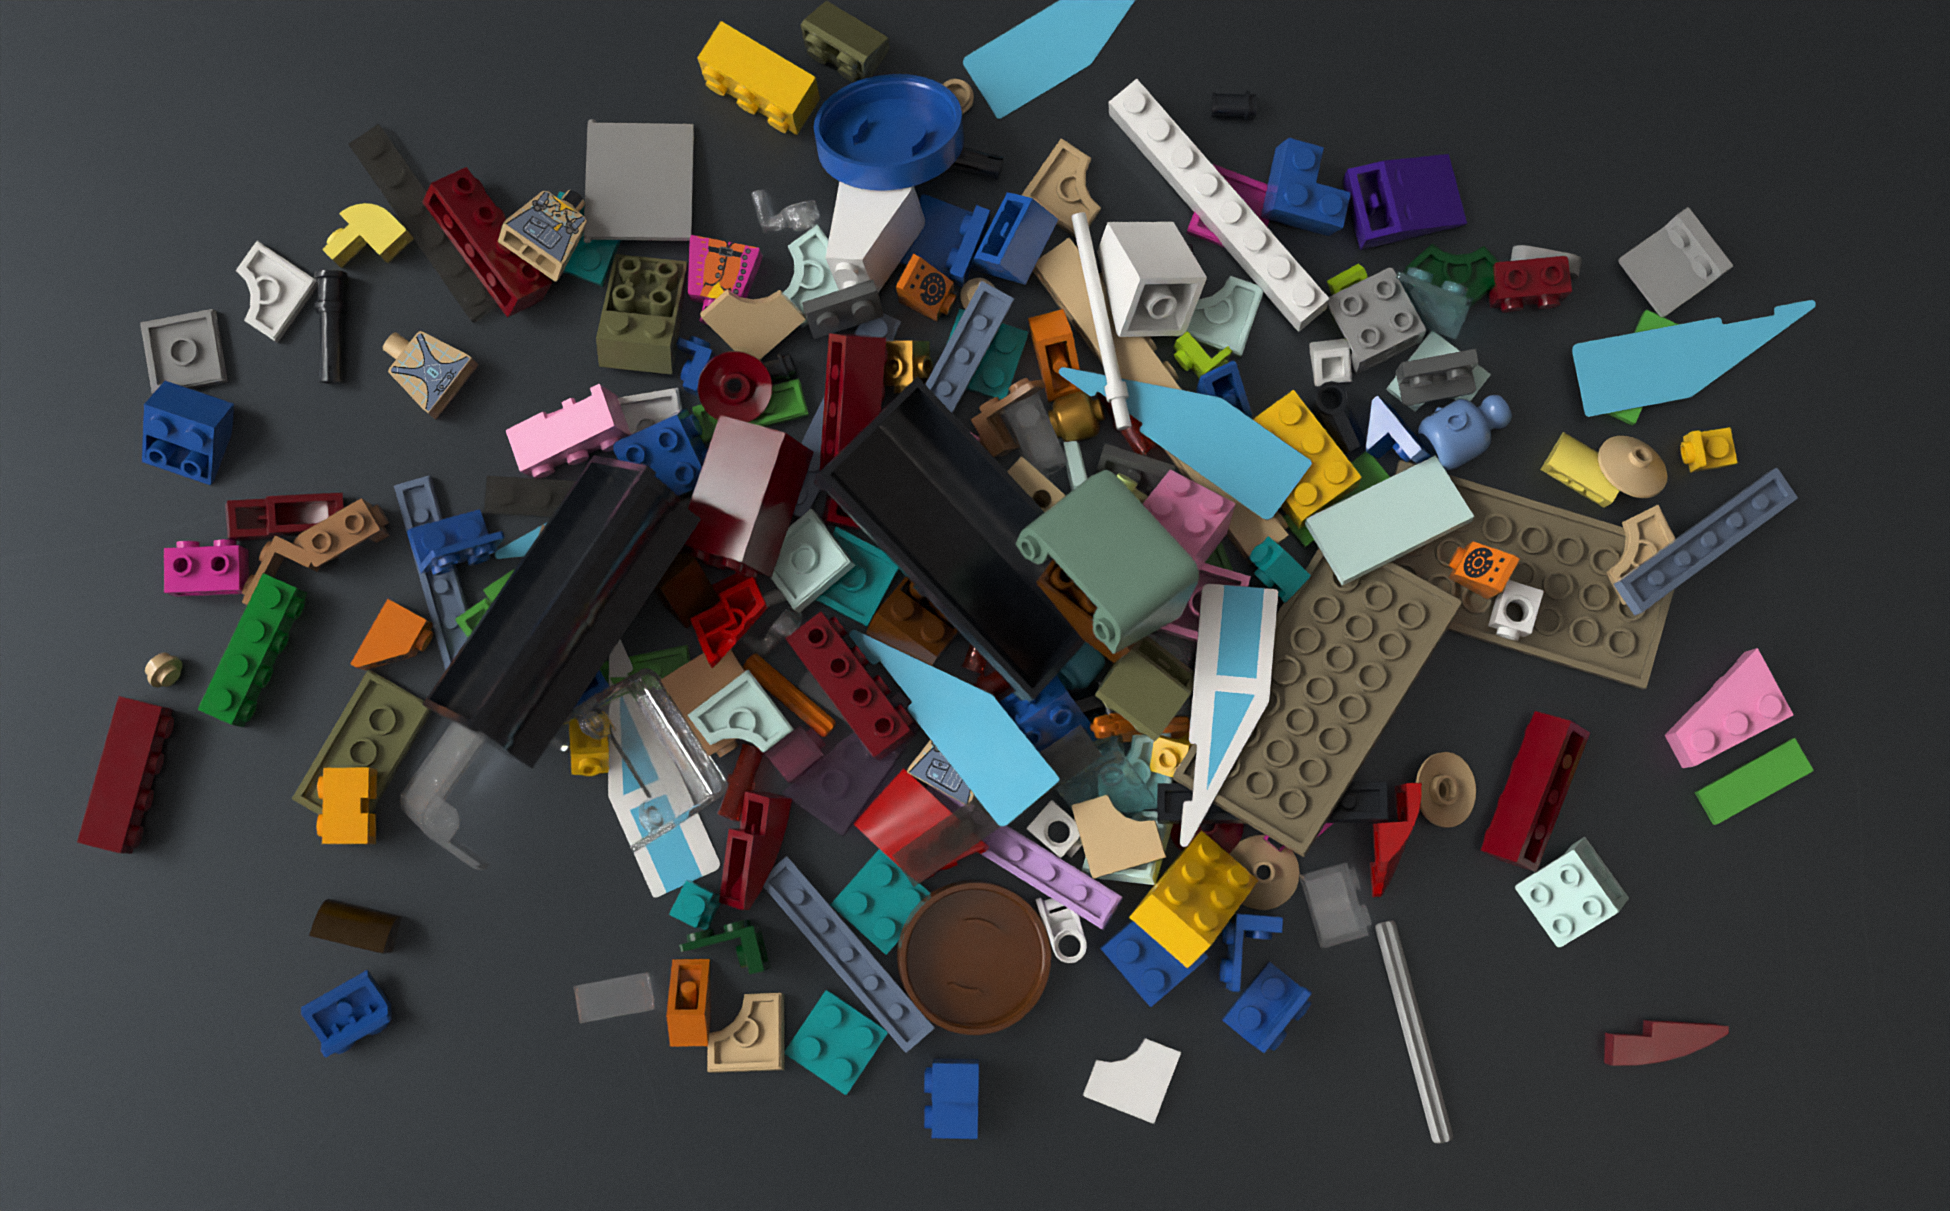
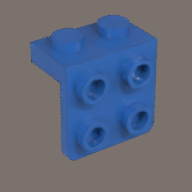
[613,408,708,496]

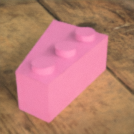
[506,384,631,479]
[1665,648,1793,768]

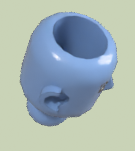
[1418,395,1512,470]

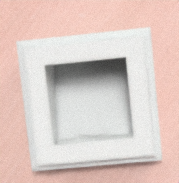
[1309,339,1352,386]

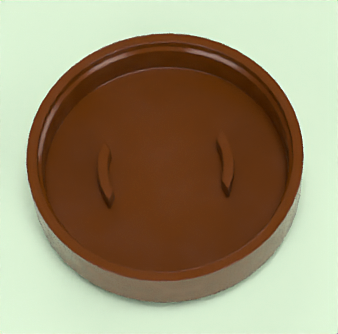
[897,880,1051,1035]

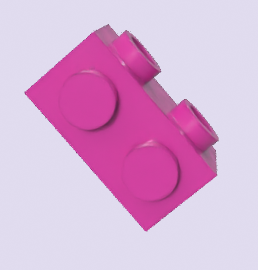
[164,539,249,597]

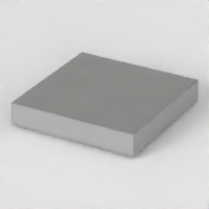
[140,309,228,394]

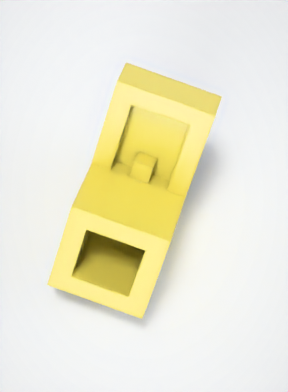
[322,203,414,268]

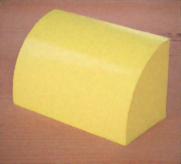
[1540,432,1620,508]

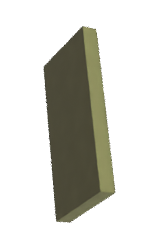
[292,669,432,815]

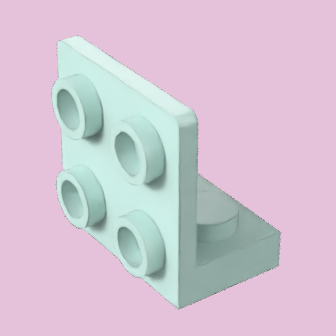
[1515,837,1629,947]

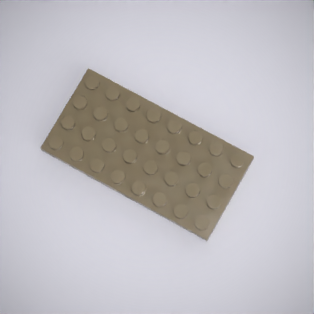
[1391,460,1674,690]
[1173,548,1463,857]

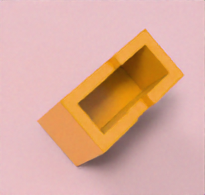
[317,768,377,844]

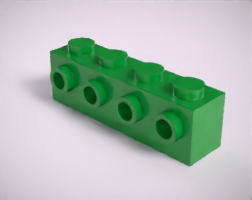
[197,573,307,728]

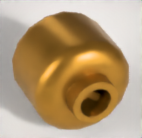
[1048,391,1105,442]

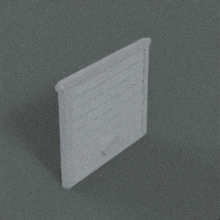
[584,119,694,243]

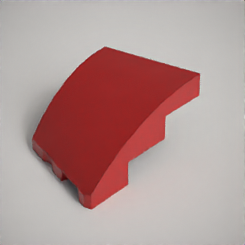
[690,573,768,668]
[854,768,990,883]
[1370,782,1422,897]

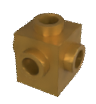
[883,340,933,393]

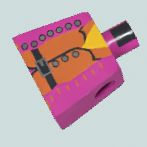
[688,235,762,325]

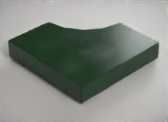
[1404,243,1499,324]

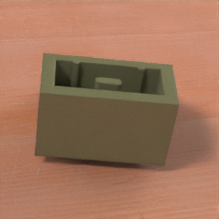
[801,1,890,83]
[1095,635,1195,741]

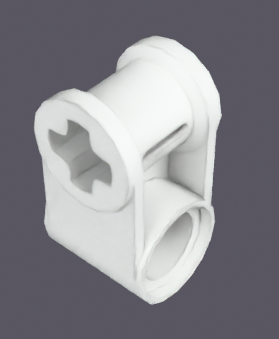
[1035,898,1087,963]

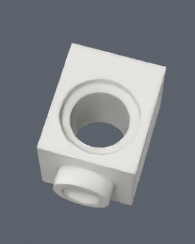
[1488,580,1544,641]
[1026,800,1082,859]

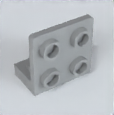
[1618,207,1733,318]
[1328,268,1426,374]

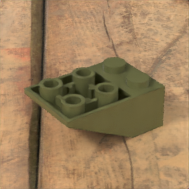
[596,254,688,374]

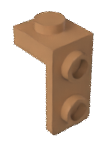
[971,378,1045,458]
[298,498,390,567]
[242,536,320,605]

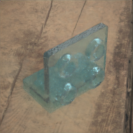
[1396,267,1474,340]
[1053,734,1155,818]

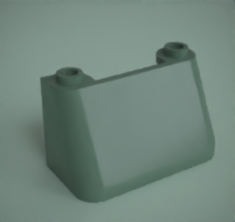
[1016,470,1199,654]

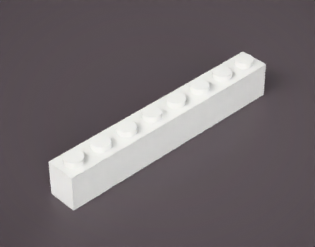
[1109,79,1329,332]

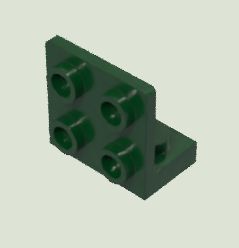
[679,919,771,975]

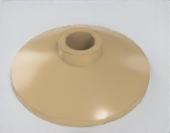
[1598,436,1668,498]
[1416,752,1476,827]
[1229,835,1300,910]

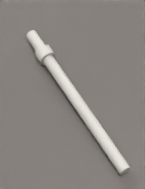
[1071,212,1132,430]

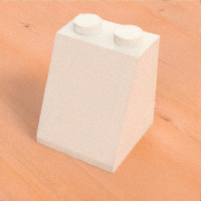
[825,182,925,293]
[1097,222,1207,337]

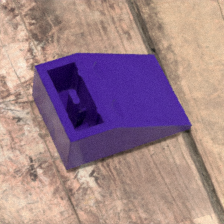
[1342,154,1467,250]

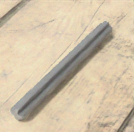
[1375,920,1453,1144]

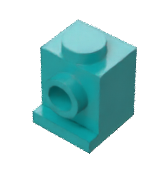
[1248,536,1311,603]
[669,880,721,930]

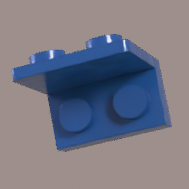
[899,194,990,287]
[407,509,505,576]
[999,674,1098,770]
[1219,913,1283,992]
[1222,961,1312,1053]

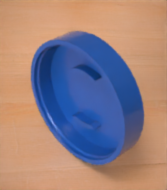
[814,74,965,191]

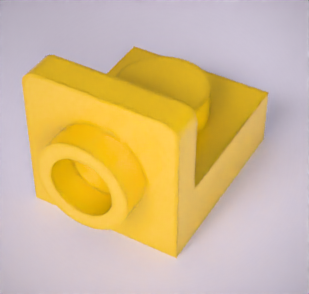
[1681,427,1738,473]
[568,715,609,776]
[1150,731,1193,778]

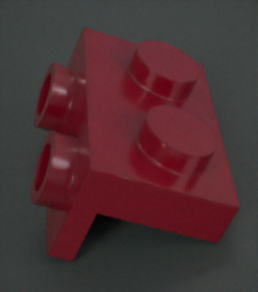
[1488,256,1572,312]

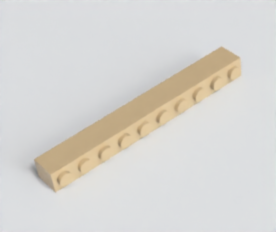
[1033,237,1288,565]

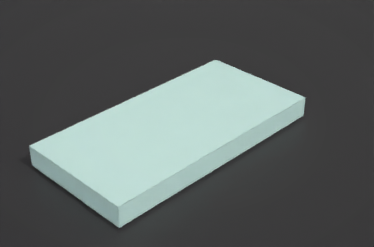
[1305,455,1474,586]

